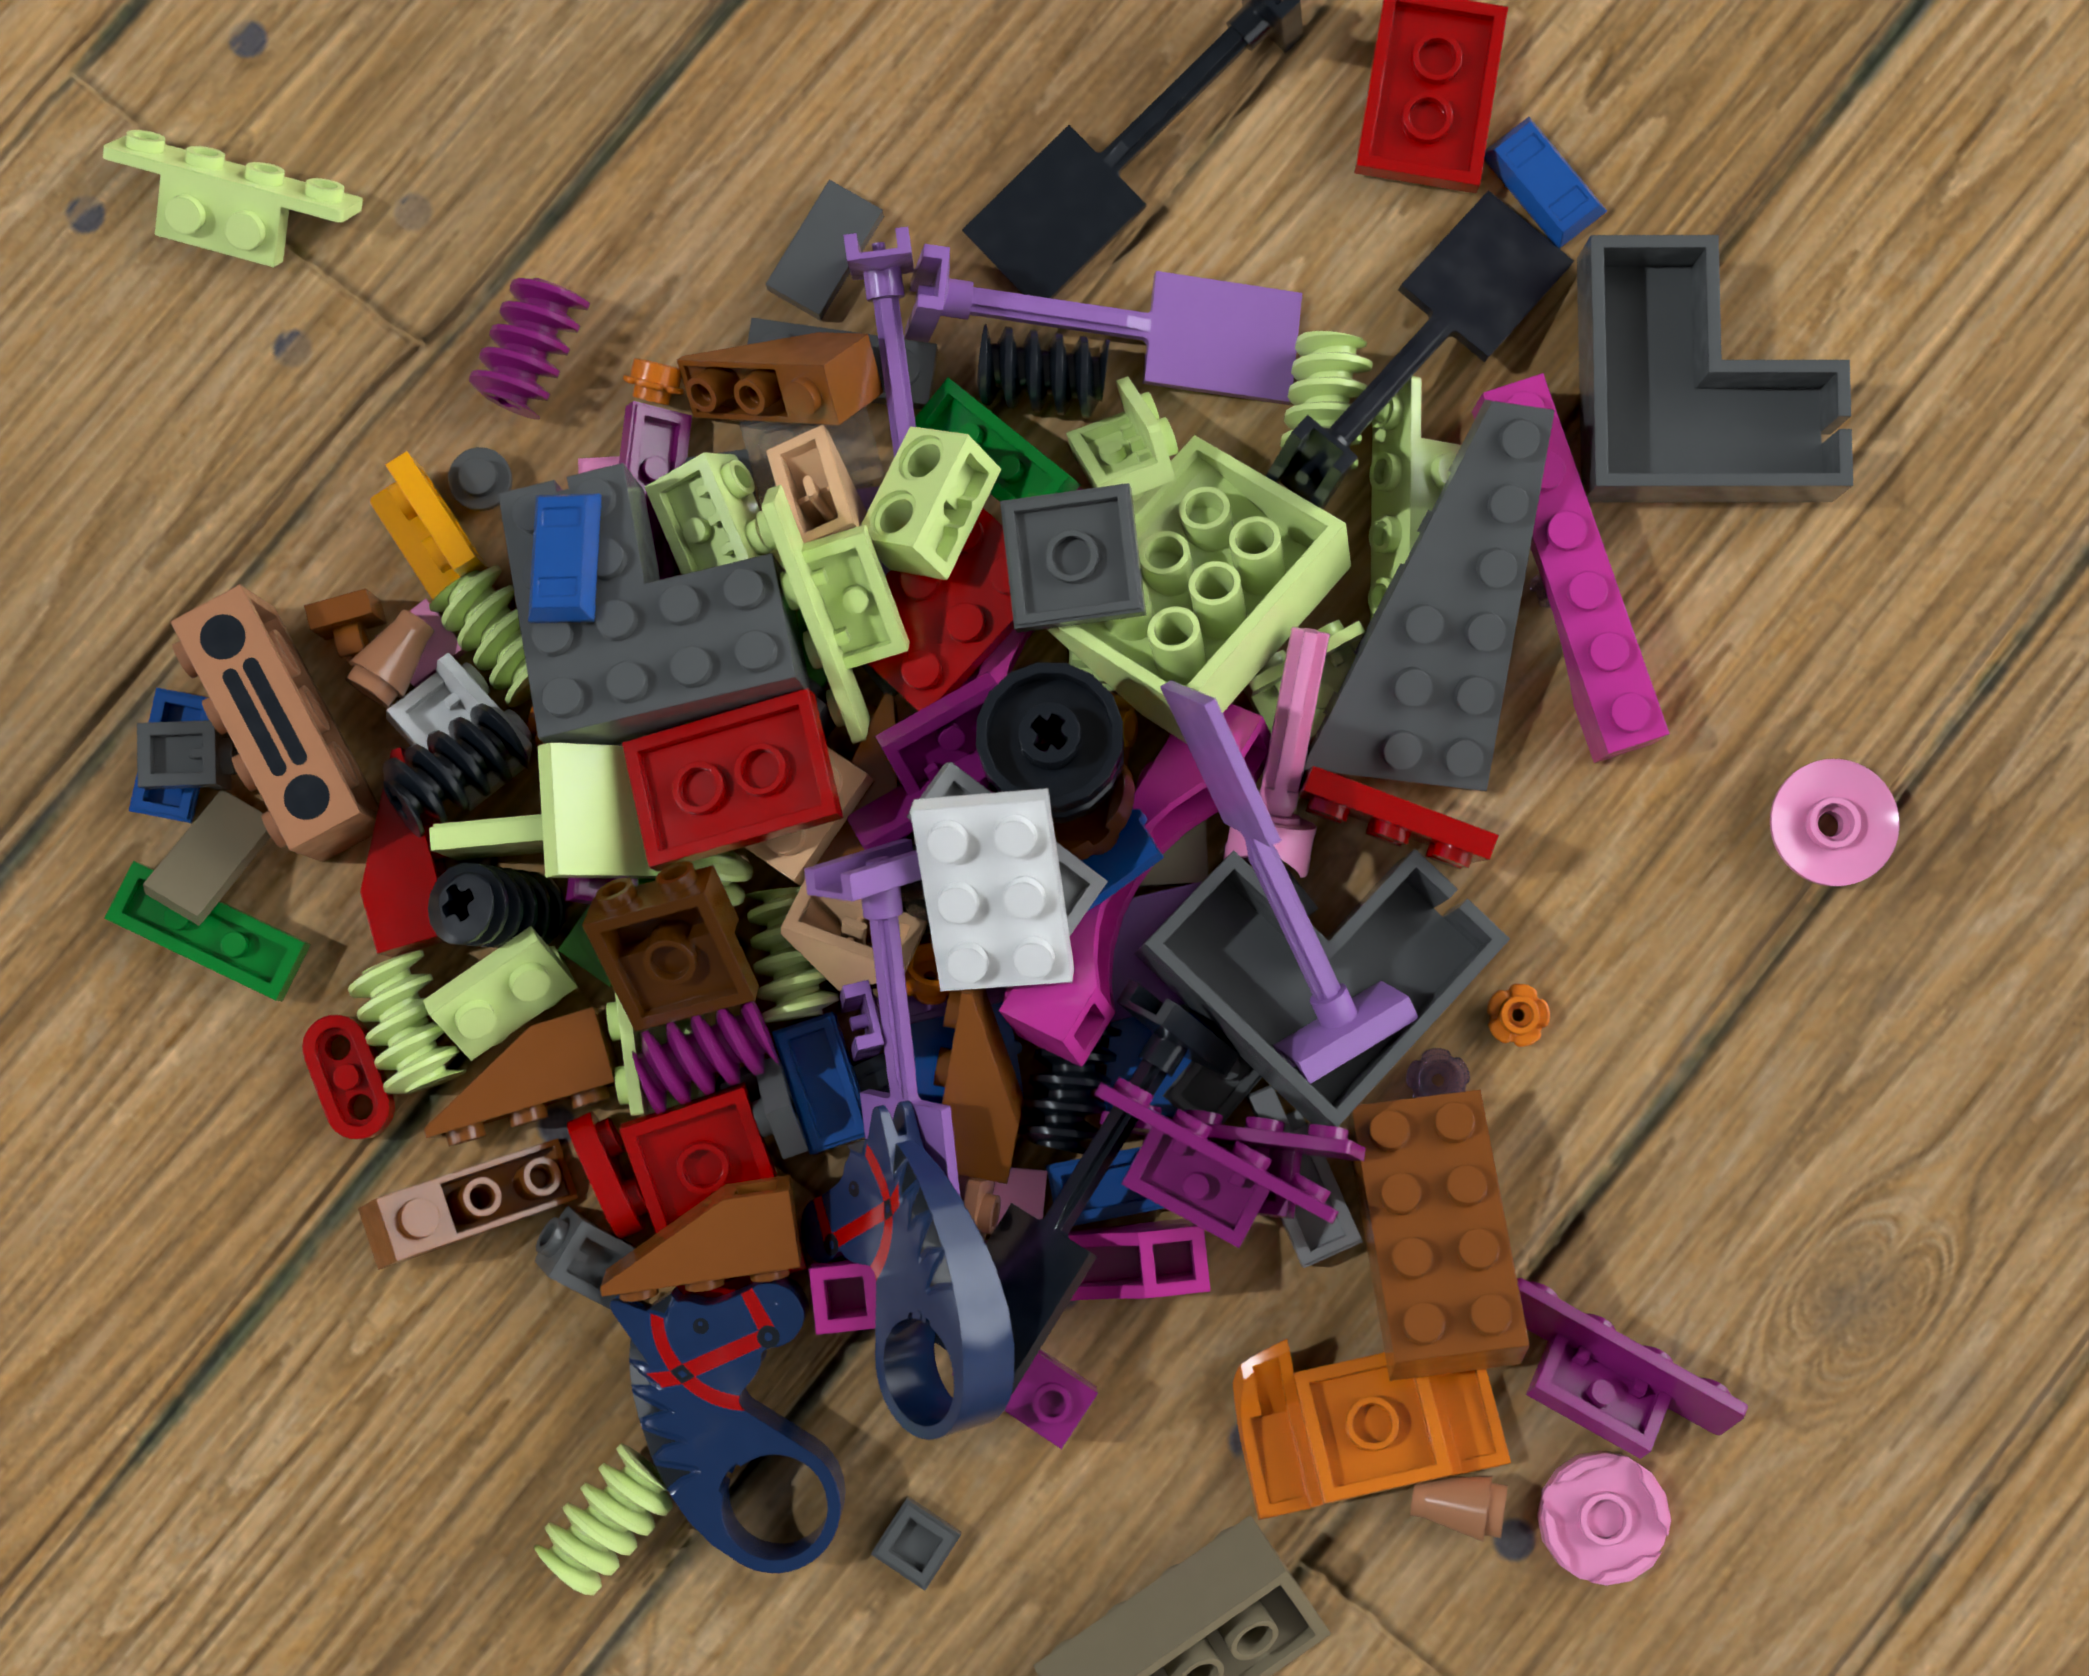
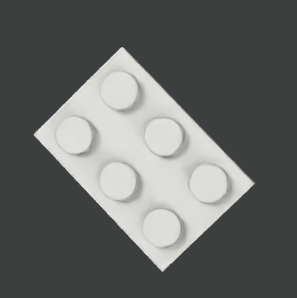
[910,789,1075,991]

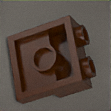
[582,861,759,1032]

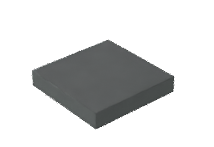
[1000,483,1146,633]

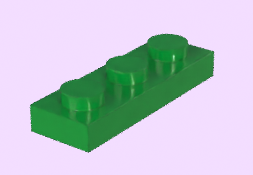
[915,377,1081,502]
[104,861,311,1002]

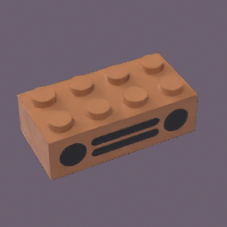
[170,584,379,862]

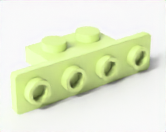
[103,130,363,267]
[1368,376,1461,621]
[757,485,910,744]

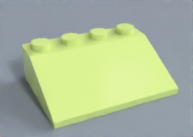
[1047,435,1351,744]

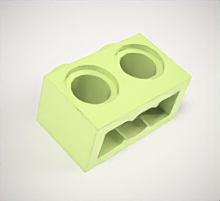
[860,426,1001,580]

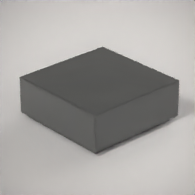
[871,1496,962,1590]

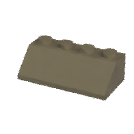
[1033,1515,1331,1676]

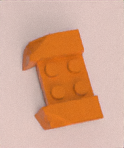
[1233,1339,1511,1520]

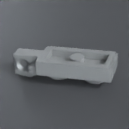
[1246,1085,1363,1268]

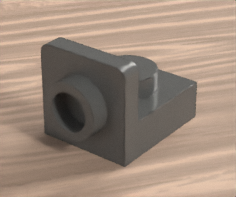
[137,720,239,791]
[718,1055,808,1159]
[535,1206,637,1310]

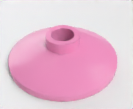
[1770,759,1899,887]

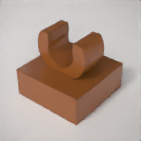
[304,588,387,663]

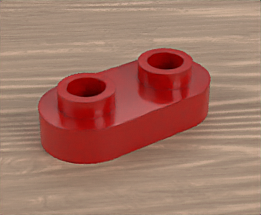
[302,1015,395,1139]
[567,1111,648,1240]

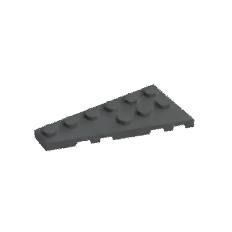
[1304,400,1555,791]

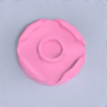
[1537,1450,1671,1586]

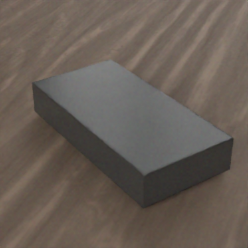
[766,179,884,321]

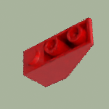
[360,747,449,957]

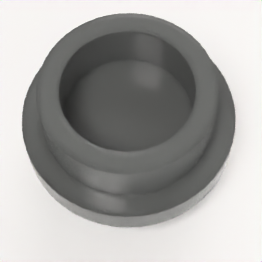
[448,447,513,511]

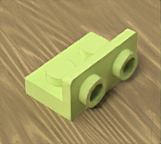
[645,452,784,575]

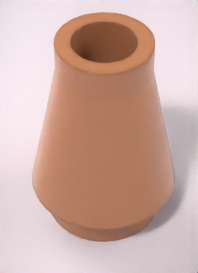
[345,609,435,708]
[1410,1476,1508,1542]

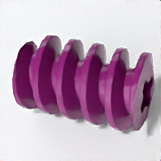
[469,278,590,419]
[632,1001,780,1114]

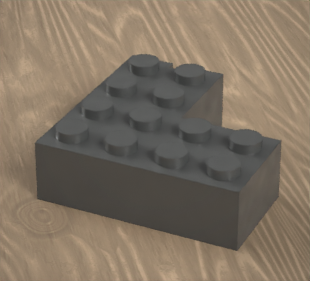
[1577,235,1853,503]
[498,463,811,745]
[1134,849,1510,1127]

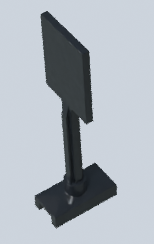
[962,0,1303,299]
[1266,190,1574,510]
[934,979,1240,1395]

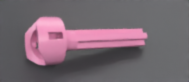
[1223,627,1330,878]

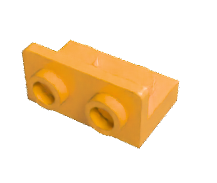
[370,451,488,600]

